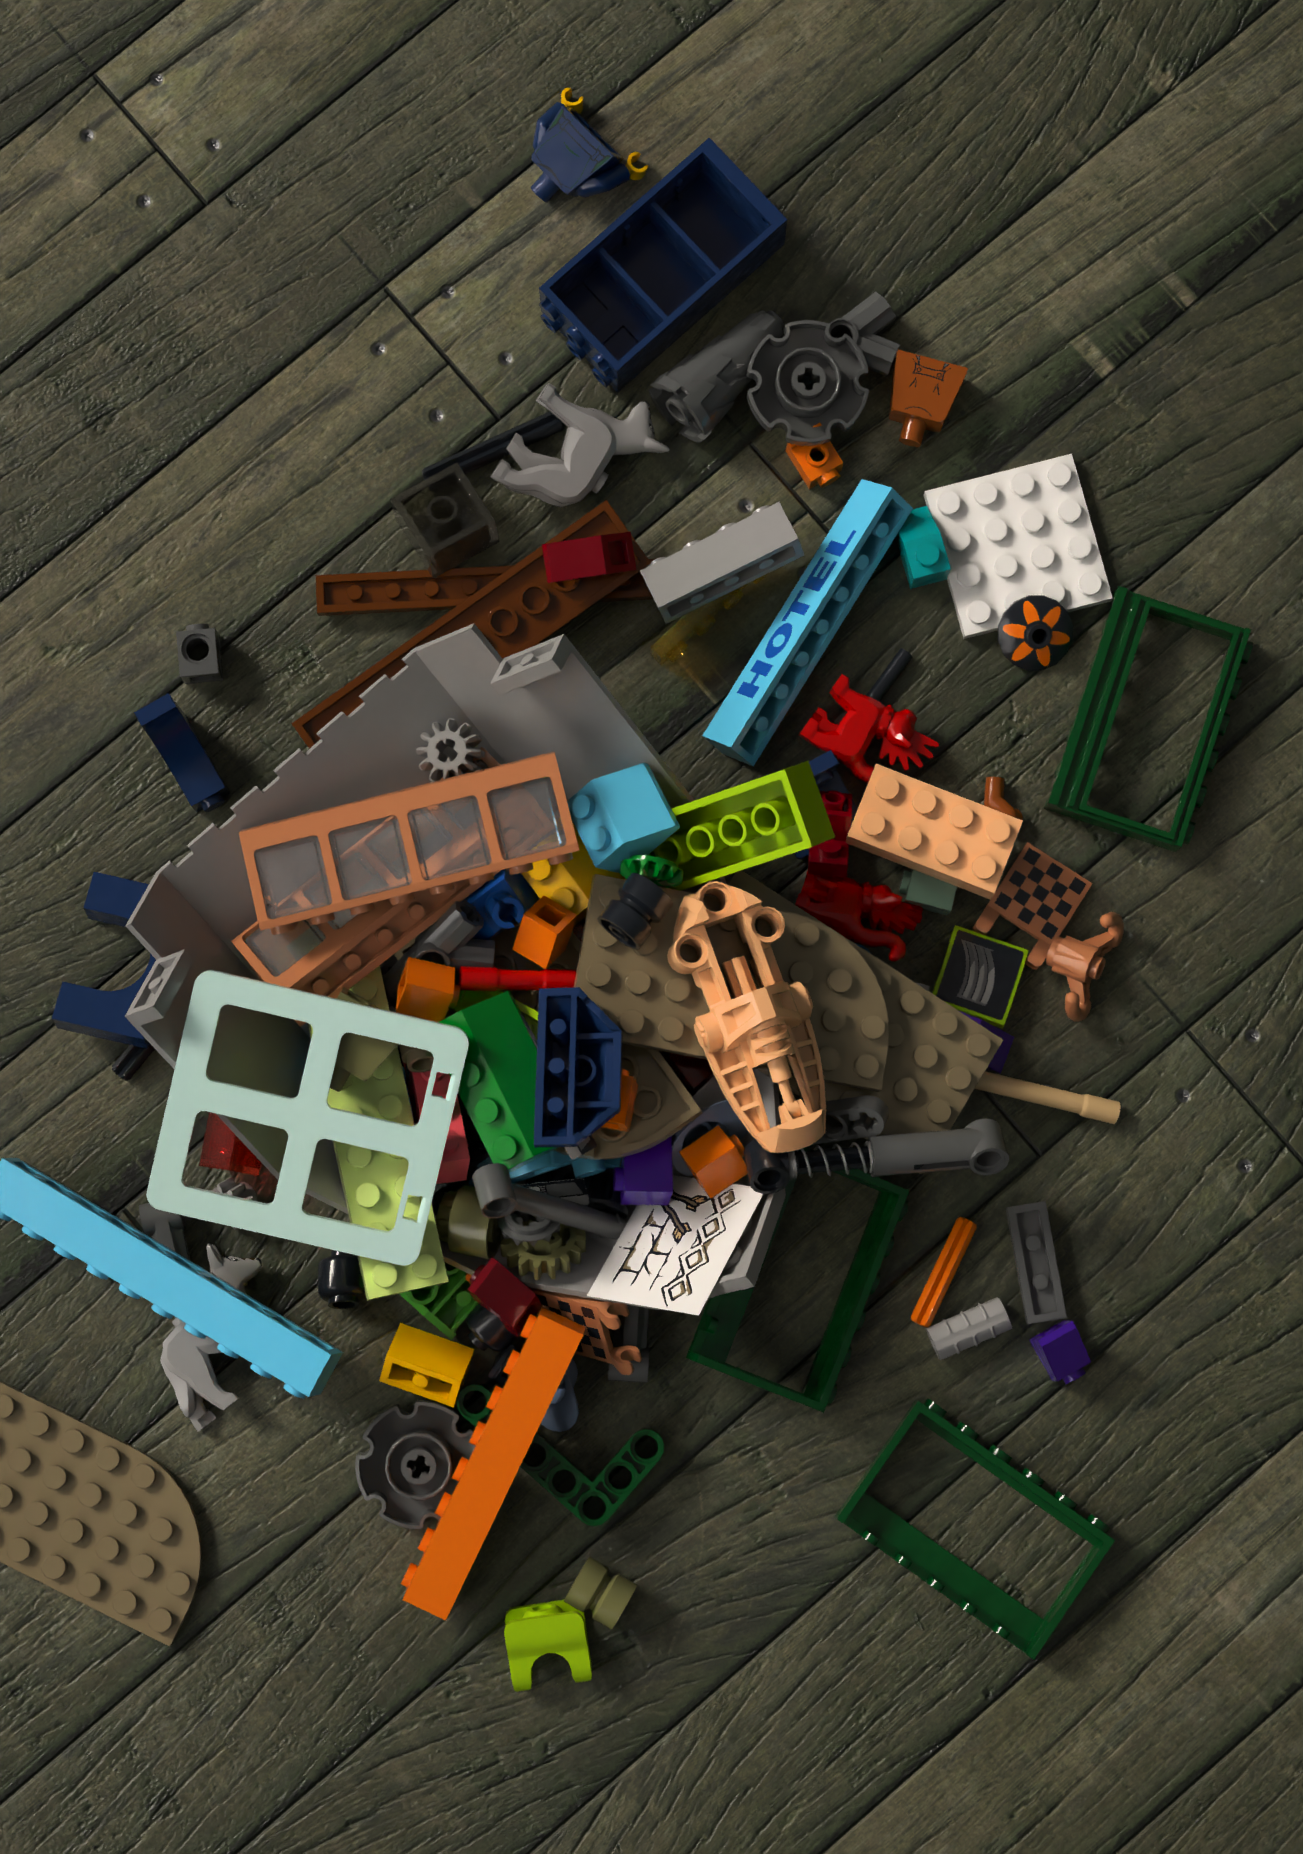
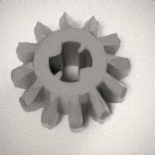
[416,718,485,782]

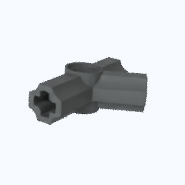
[801,291,900,388]
[383,900,495,1000]

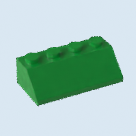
[438,991,558,1172]

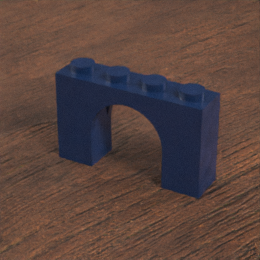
[52,872,156,1049]

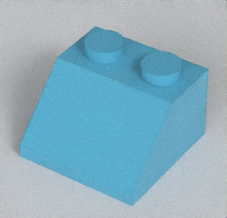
[567,763,680,873]

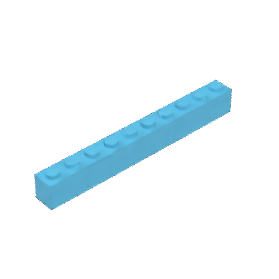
[0,1158,343,1399]

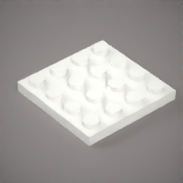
[924,454,1113,639]

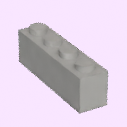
[640,502,804,624]

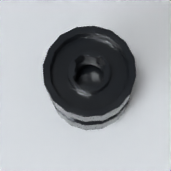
[597,873,673,950]

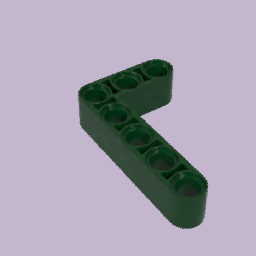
[457,1383,664,1526]

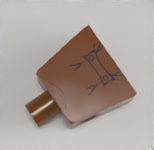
[889,349,968,447]

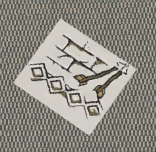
[587,1175,763,1316]

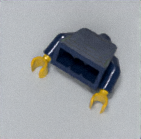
[530,88,649,203]

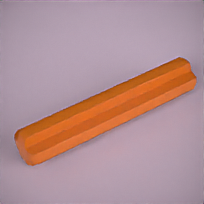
[911,1217,977,1327]

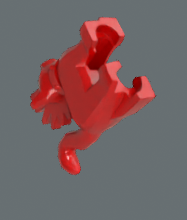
[799,674,939,784]
[795,870,923,962]

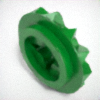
[620,855,684,888]

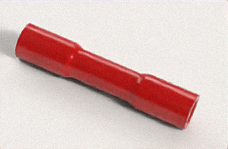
[459,966,577,991]

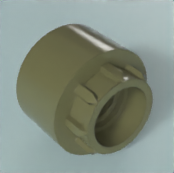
[436,1184,500,1259]

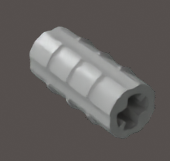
[926,1297,1012,1360]

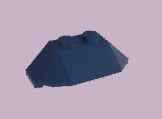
[534,987,623,1148]

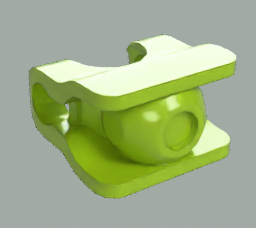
[504,1600,592,1692]

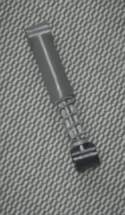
[744,1119,1009,1194]

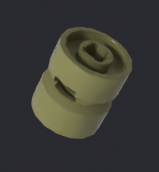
[564,1556,637,1630]

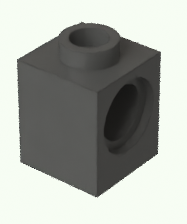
[176,624,223,684]

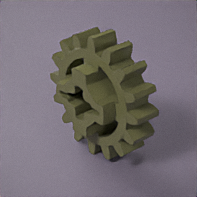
[500,1215,586,1280]

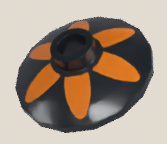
[998,595,1073,671]

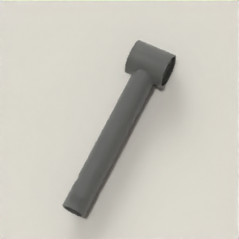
[472,1163,626,1240]

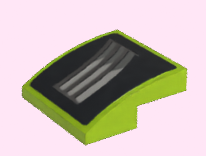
[932,925,1029,1029]

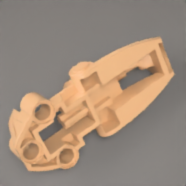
[667,881,826,1153]

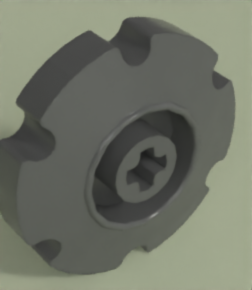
[747,320,869,446]
[355,1399,475,1529]

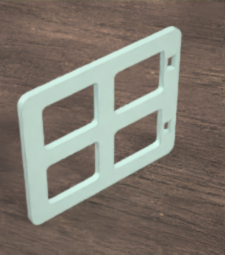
[146,970,469,1266]

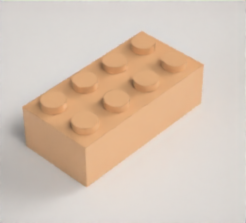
[845,764,1023,900]

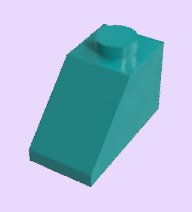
[896,506,951,589]

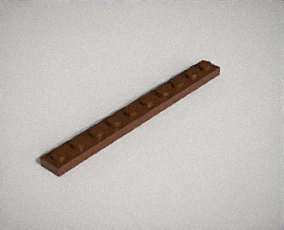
[316,558,657,616]

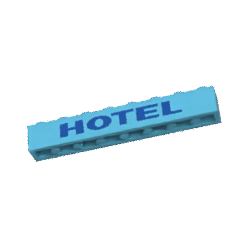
[702,479,913,766]

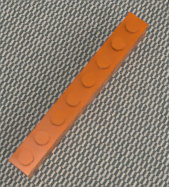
[401,1307,585,1620]

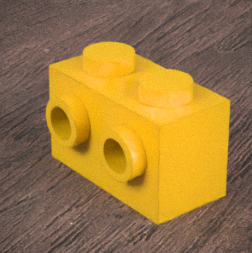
[379,1323,475,1408]

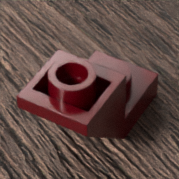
[542,532,636,583]
[808,790,852,877]
[468,1257,542,1338]

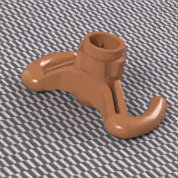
[1046,912,1124,1022]

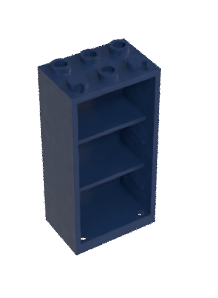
[539,138,787,393]

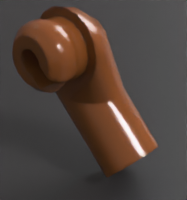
[984,777,1023,820]

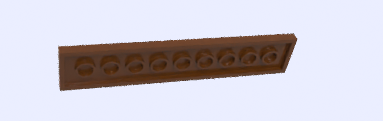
[291,500,651,749]

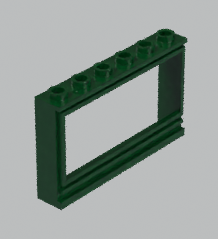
[1044,586,1253,852]
[686,1147,909,1413]
[834,1398,1115,1660]

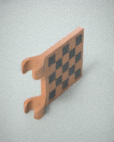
[972,842,1093,970]
[530,1288,642,1375]

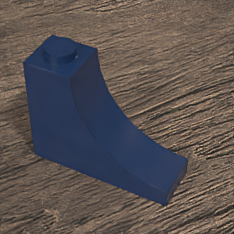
[134,693,230,812]

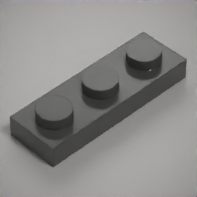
[1005,1201,1067,1324]

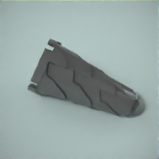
[649,310,784,442]

